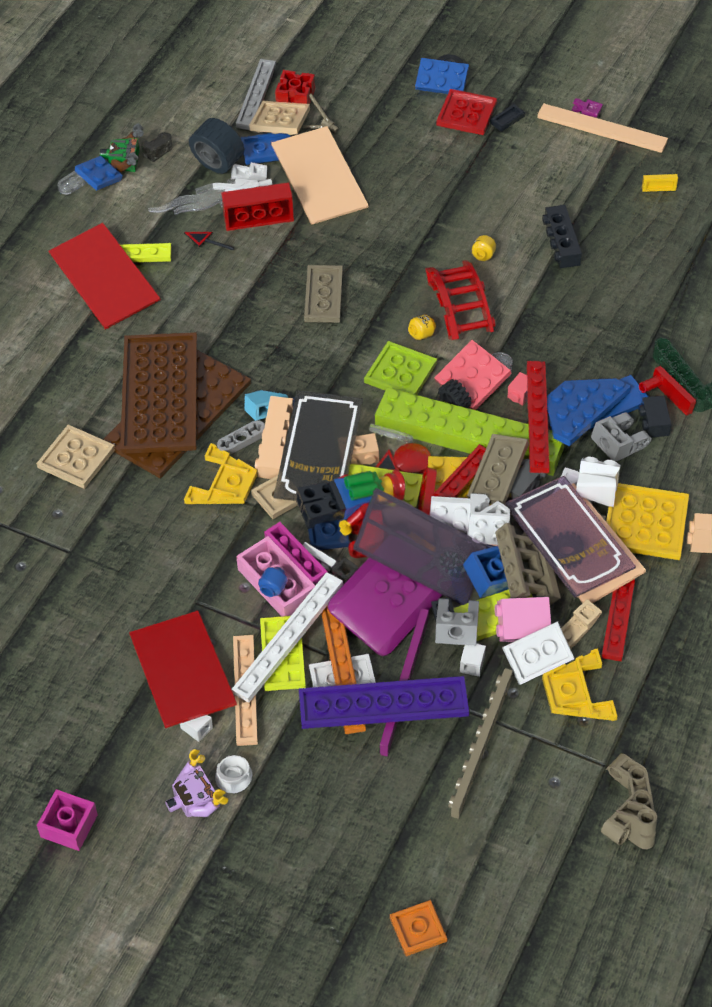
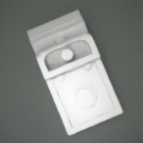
[429,493,510,545]

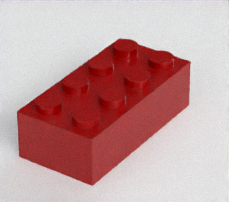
[221,182,294,231]

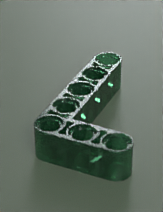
[653,338,712,412]

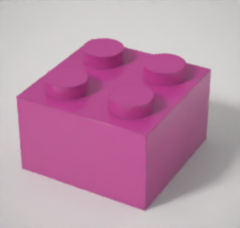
[37,789,98,851]

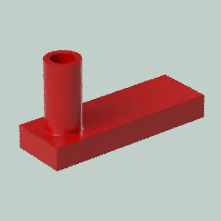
[639,366,696,416]

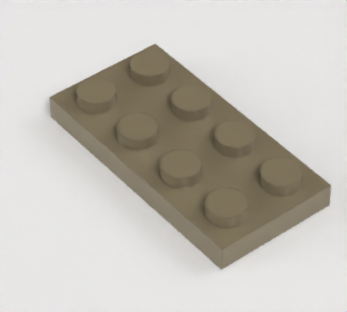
[304,265,343,323]
[467,434,529,505]

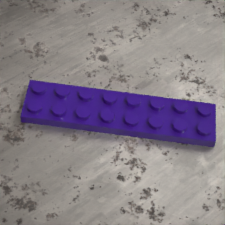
[299,676,469,729]

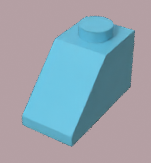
[244,390,288,421]

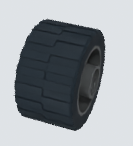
[189,118,245,174]

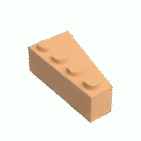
[255,396,294,479]

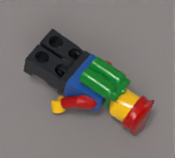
[295,470,405,536]

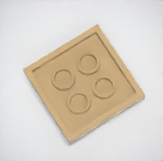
[249,101,310,135]
[36,425,115,489]

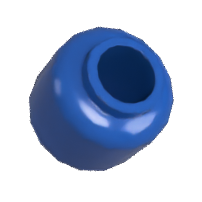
[258,567,288,597]

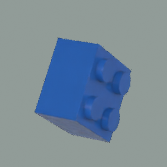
[463,546,509,598]

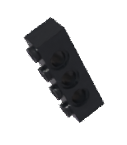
[542,205,582,268]

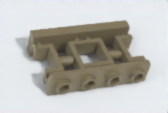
[495,523,561,605]

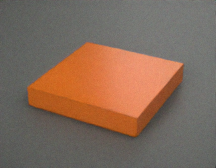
[390,900,447,956]

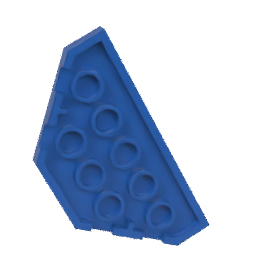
[547,378,631,446]

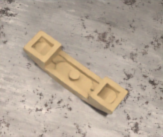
[561,599,602,649]

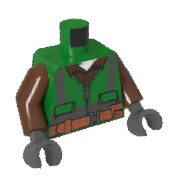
[100,123,144,172]

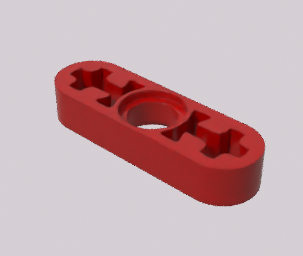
[418,467,437,519]

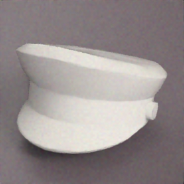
[215,755,252,793]

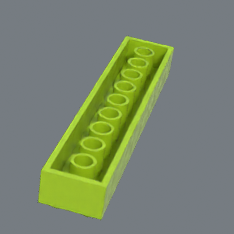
[375,387,564,476]

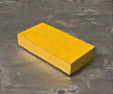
[642,174,678,192]

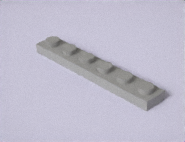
[236,59,276,130]

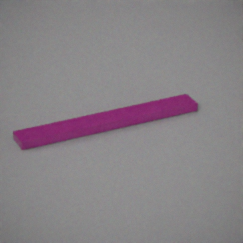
[380,609,429,757]

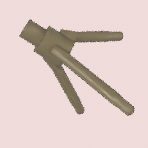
[302,94,339,133]

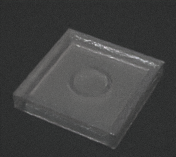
[369,424,413,443]

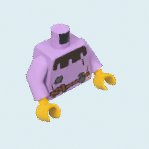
[165,749,228,817]

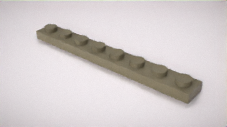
[448,668,513,819]

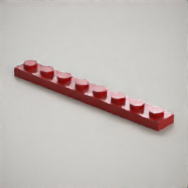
[526,361,550,473]

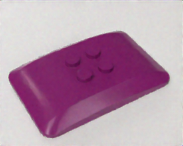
[328,531,453,656]

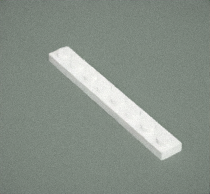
[231,572,343,703]

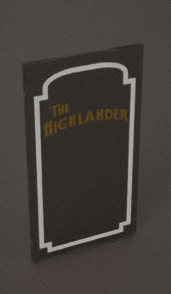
[273,390,364,501]

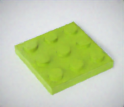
[364,341,437,395]

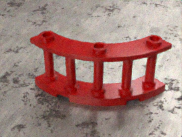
[425,260,495,340]

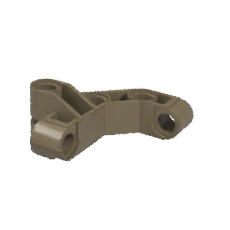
[601,754,657,849]

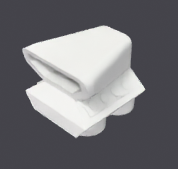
[576,457,620,507]

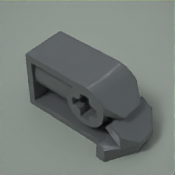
[505,459,547,511]

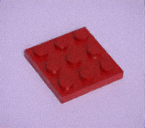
[436,89,497,135]

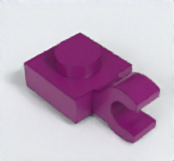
[572,98,603,118]

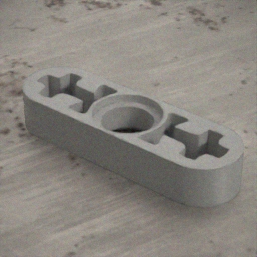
[217,420,265,455]

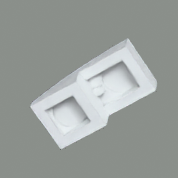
[231,162,267,181]

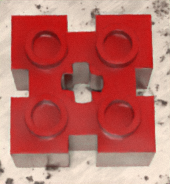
[275,70,315,104]

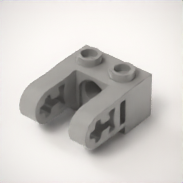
[591,412,651,462]
[435,598,479,646]

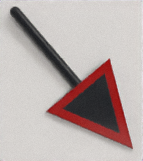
[184,232,234,250]
[376,449,399,471]

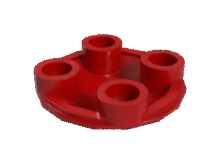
[394,443,431,473]

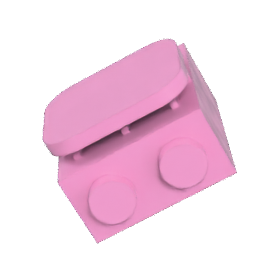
[495,597,551,642]

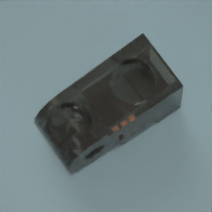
[141,132,173,162]

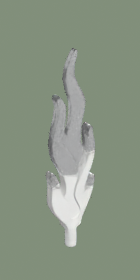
[148,178,272,215]

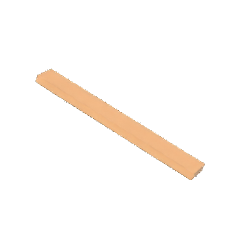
[538,104,668,153]

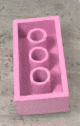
[236,536,315,617]

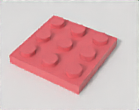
[434,340,512,410]

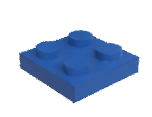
[75,156,123,191]

